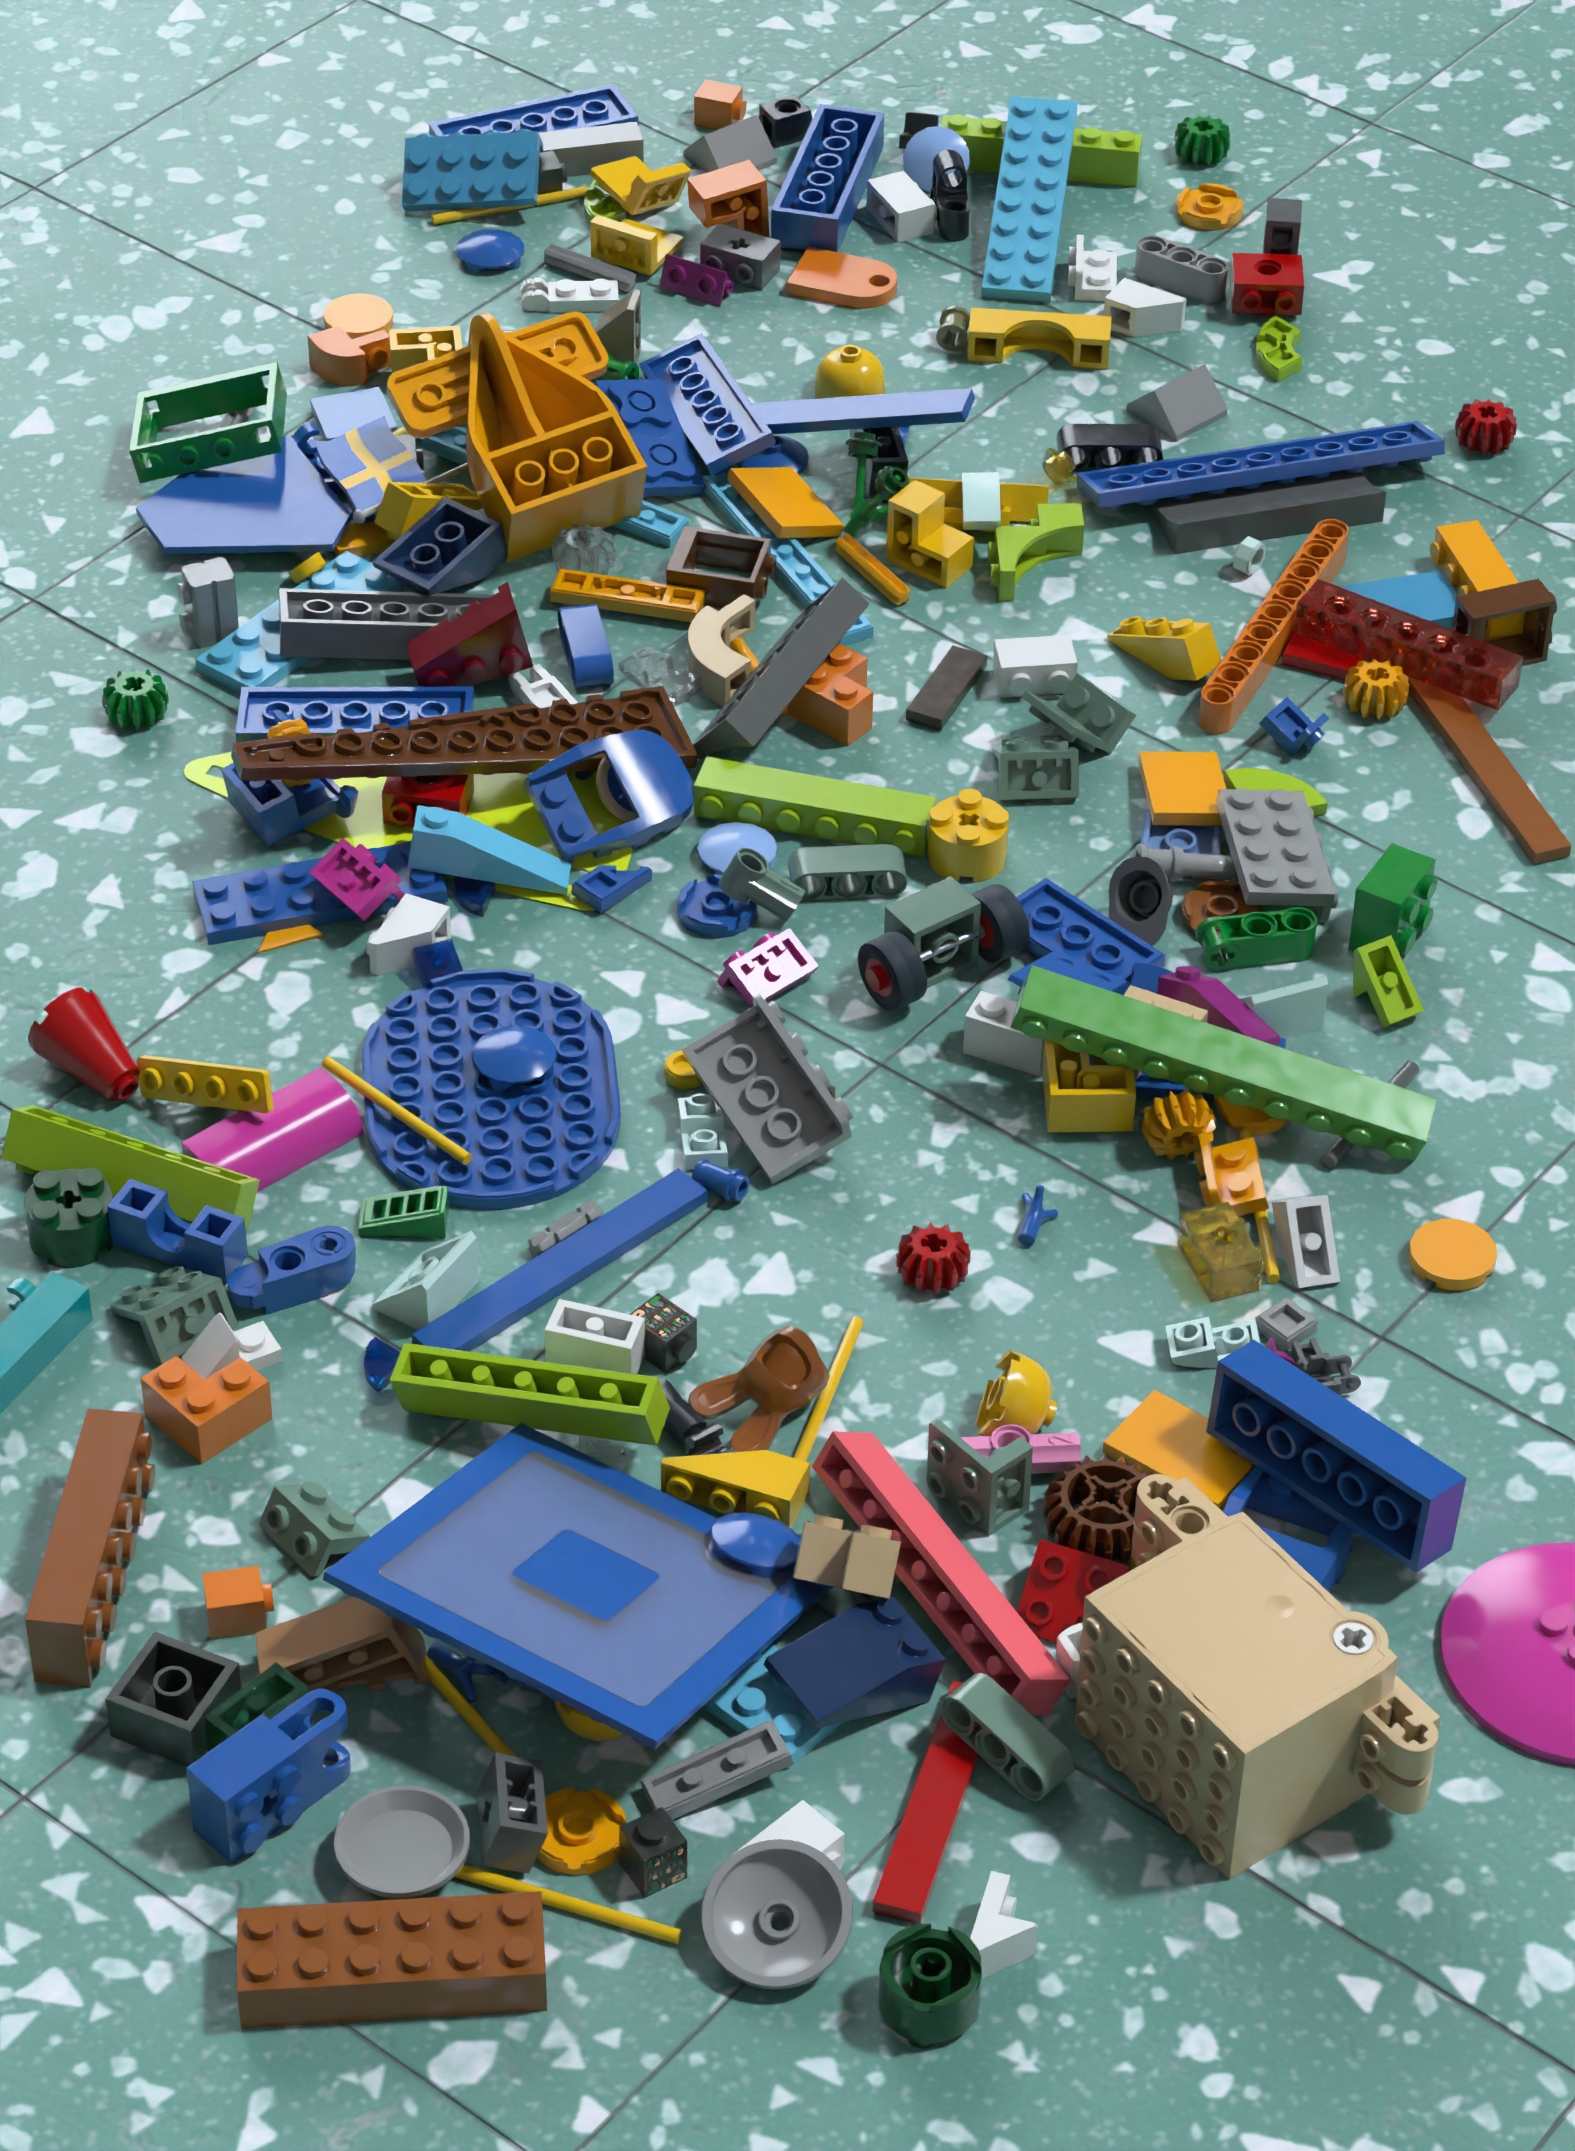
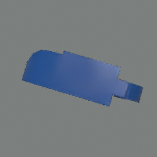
[227,1225,356,1315]

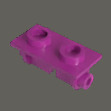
[659,254,734,307]

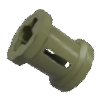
[936,305,970,351]

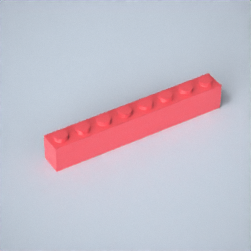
[812,1431,1071,1716]

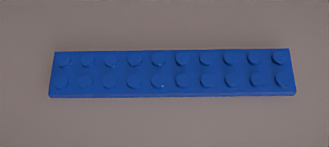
[1076,421,1445,510]

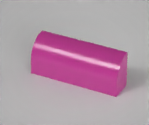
[182,1067,364,1192]

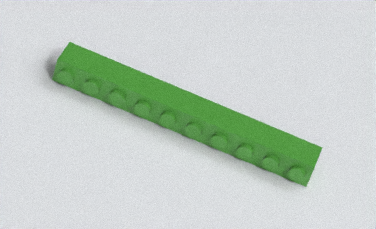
[1010,965,1437,1161]

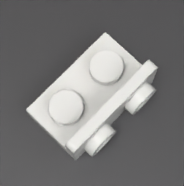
[1068,234,1117,302]

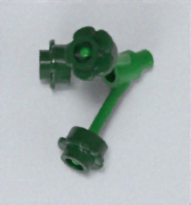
[842,432,910,538]

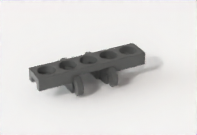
[1291,1338,1361,1395]

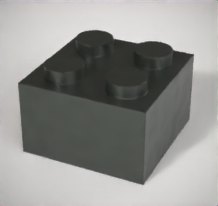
[105,1631,243,1766]

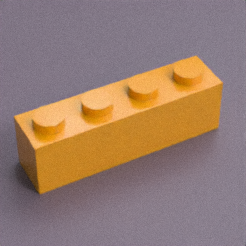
[1430,520,1525,641]

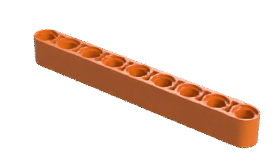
[1198,519,1349,735]

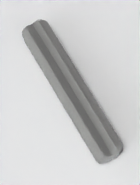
[543,244,636,292]

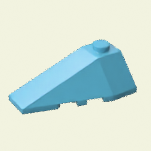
[407,805,571,895]

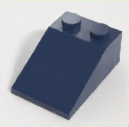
[372,497,508,595]
[763,1597,946,1729]

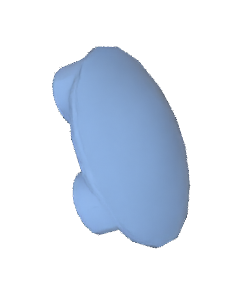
[903,126,970,192]
[697,822,777,875]

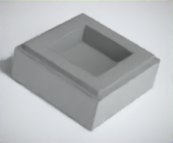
[1255,1297,1318,1352]

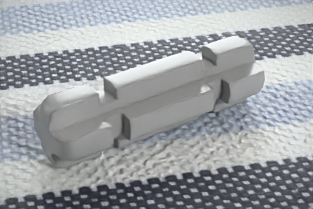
[528,1201,603,1257]

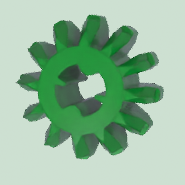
[1174,115,1230,166]
[102,668,169,730]

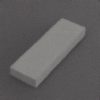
[639,1719,794,1820]

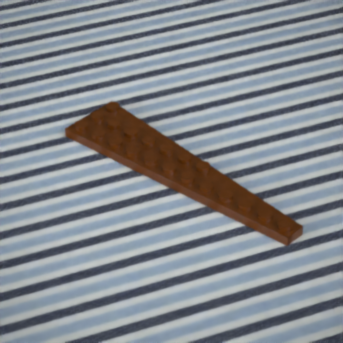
[231,686,698,782]

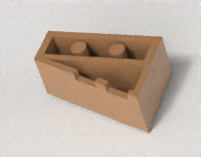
[255,1597,430,1704]

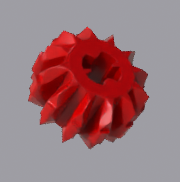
[1455,399,1517,455]
[896,1222,971,1296]

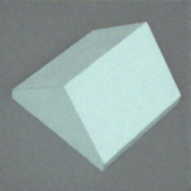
[1239,976,1329,1038]
[372,1231,479,1330]

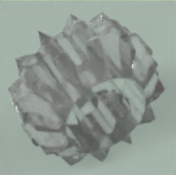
[552,523,616,575]

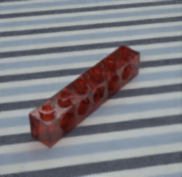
[1294,579,1523,711]

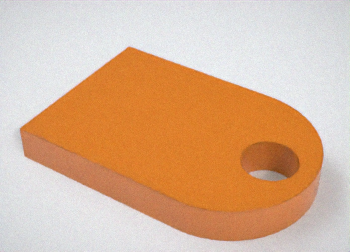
[786,247,897,309]

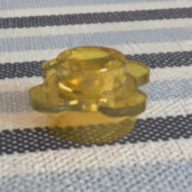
[1042,447,1076,485]

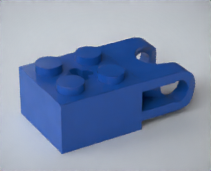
[186,1689,351,1864]

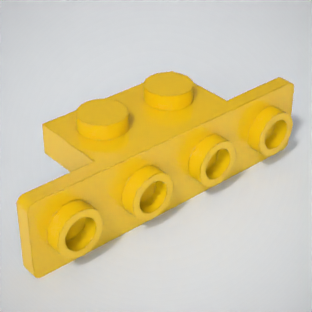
[908,477,1049,532]
[136,1055,274,1113]

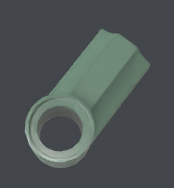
[718,847,805,921]

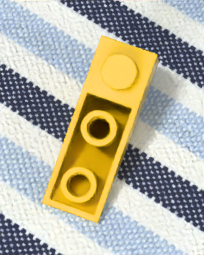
[1107,616,1221,681]
[661,1450,810,1528]

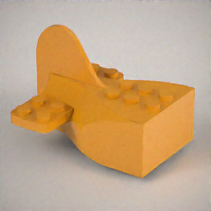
[387,311,648,563]

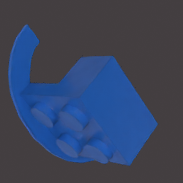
[221,710,358,847]

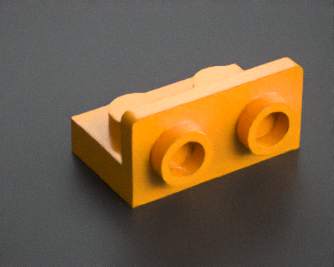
[1194,1132,1269,1221]

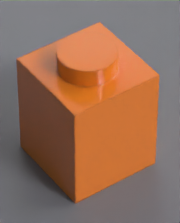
[694,80,747,130]
[202,1565,274,1640]

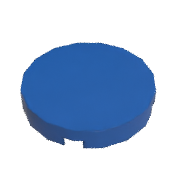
[677,874,758,938]

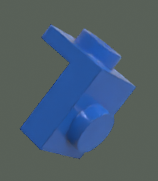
[1259,697,1329,756]

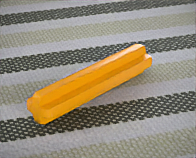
[835,534,910,606]

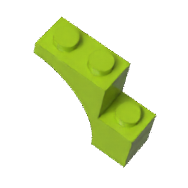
[987,503,1084,601]

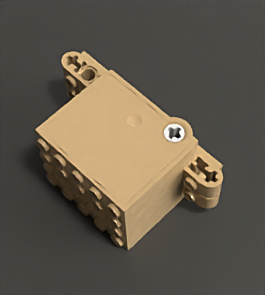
[1074,1474,1441,1880]

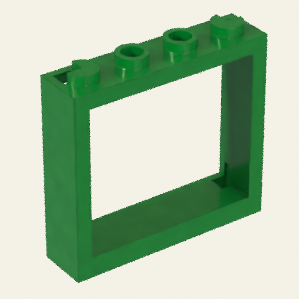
[129,362,287,483]

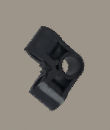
[930,150,970,241]

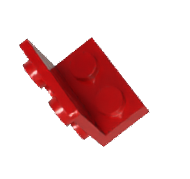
[1016,1539,1131,1643]

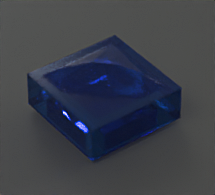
[411,939,463,987]

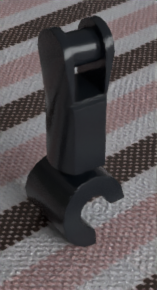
[659,1378,737,1456]

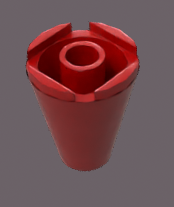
[28,987,140,1101]

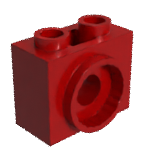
[1230,253,1304,316]
[382,774,474,827]

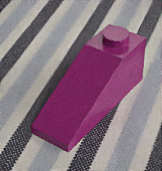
[1157,966,1280,1045]

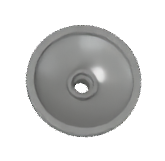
[702,1839,853,1989]

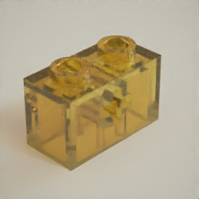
[1177,1201,1266,1303]

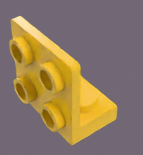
[589,156,692,215]
[590,215,683,276]

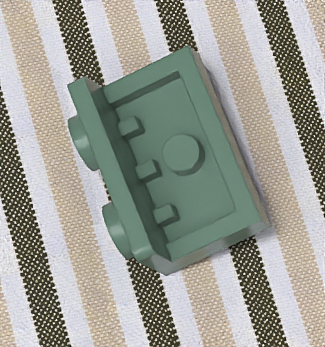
[259,1482,370,1576]

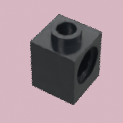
[759,95,813,149]

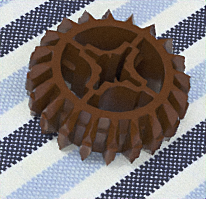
[1043,1454,1154,1565]

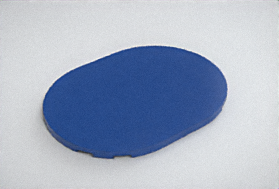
[362,969,621,1210]

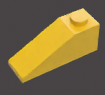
[374,482,483,540]

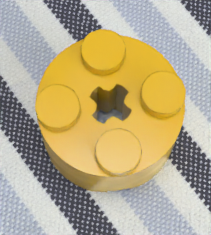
[928,789,1009,882]

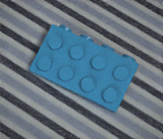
[402,129,543,211]

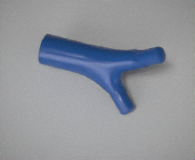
[1018,1185,1058,1246]
[427,1641,493,1703]

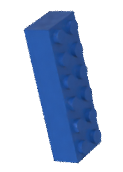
[771,104,885,252]
[1206,1340,1467,1573]

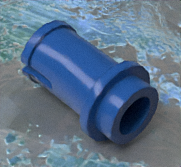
[692,1159,750,1202]

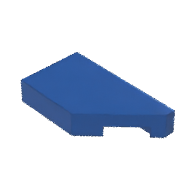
[571,865,652,913]

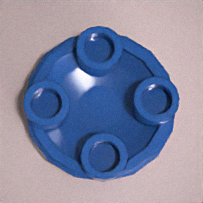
[457,229,524,274]
[472,1025,556,1090]
[709,1512,800,1578]

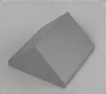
[684,114,777,173]
[1126,364,1228,442]

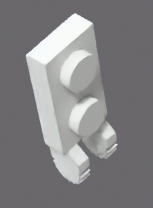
[520,278,619,313]
[508,664,578,708]

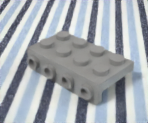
[1216,788,1339,922]
[682,993,853,1185]

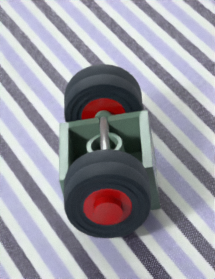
[858,876,1030,1011]

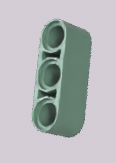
[788,844,907,901]
[940,1673,1075,1801]

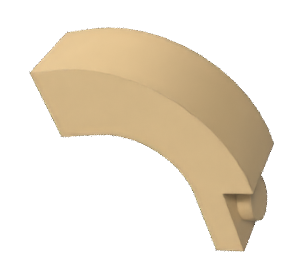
[688,594,755,707]

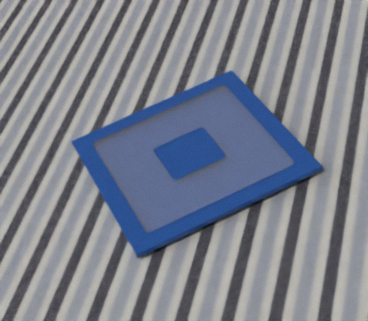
[323,1423,834,1749]

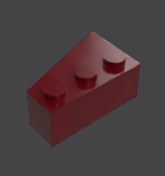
[406,581,534,687]

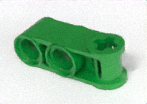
[1195,907,1317,971]

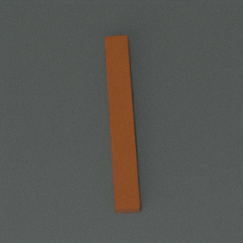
[1401,659,1572,864]

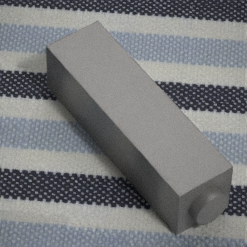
[539,122,644,177]

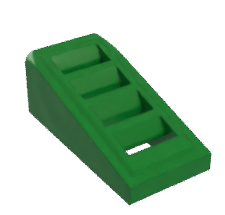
[358,1186,449,1238]

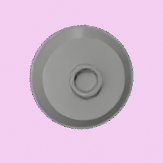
[334,1785,470,1898]

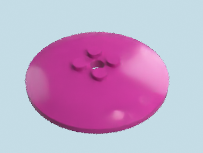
[1440,1542,1575,1767]

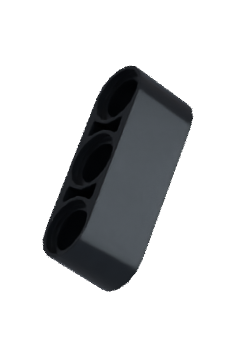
[1056,424,1163,472]

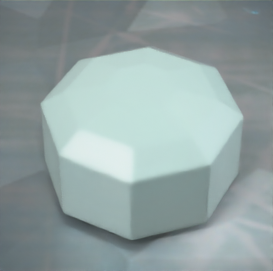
[1233,536,1266,576]

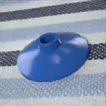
[737,435,809,474]

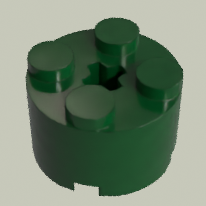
[24,1168,114,1268]
[878,1923,982,2049]

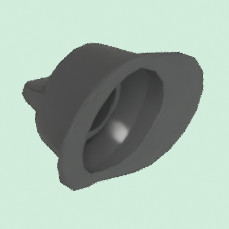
[1109,856,1173,946]

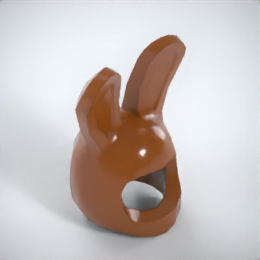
[688,1326,830,1452]

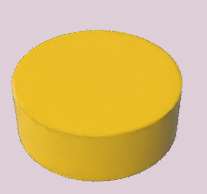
[288,551,326,584]
[665,1050,703,1090]

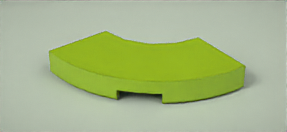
[584,180,626,224]
[1256,316,1303,382]
[1224,768,1328,816]

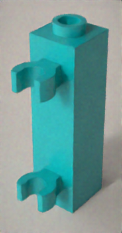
[0,1272,93,1414]

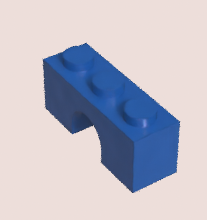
[107,1179,248,1284]

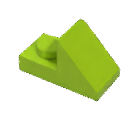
[1353,935,1424,1028]

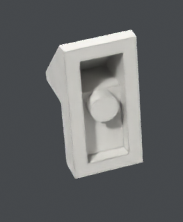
[182,1313,283,1379]
[970,1871,1038,1979]

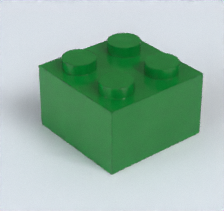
[1348,843,1438,956]

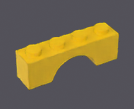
[967,308,1112,370]

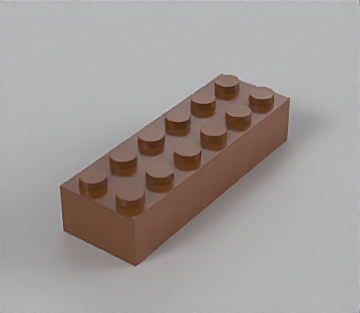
[25,1408,155,1688]
[237,1891,547,2028]

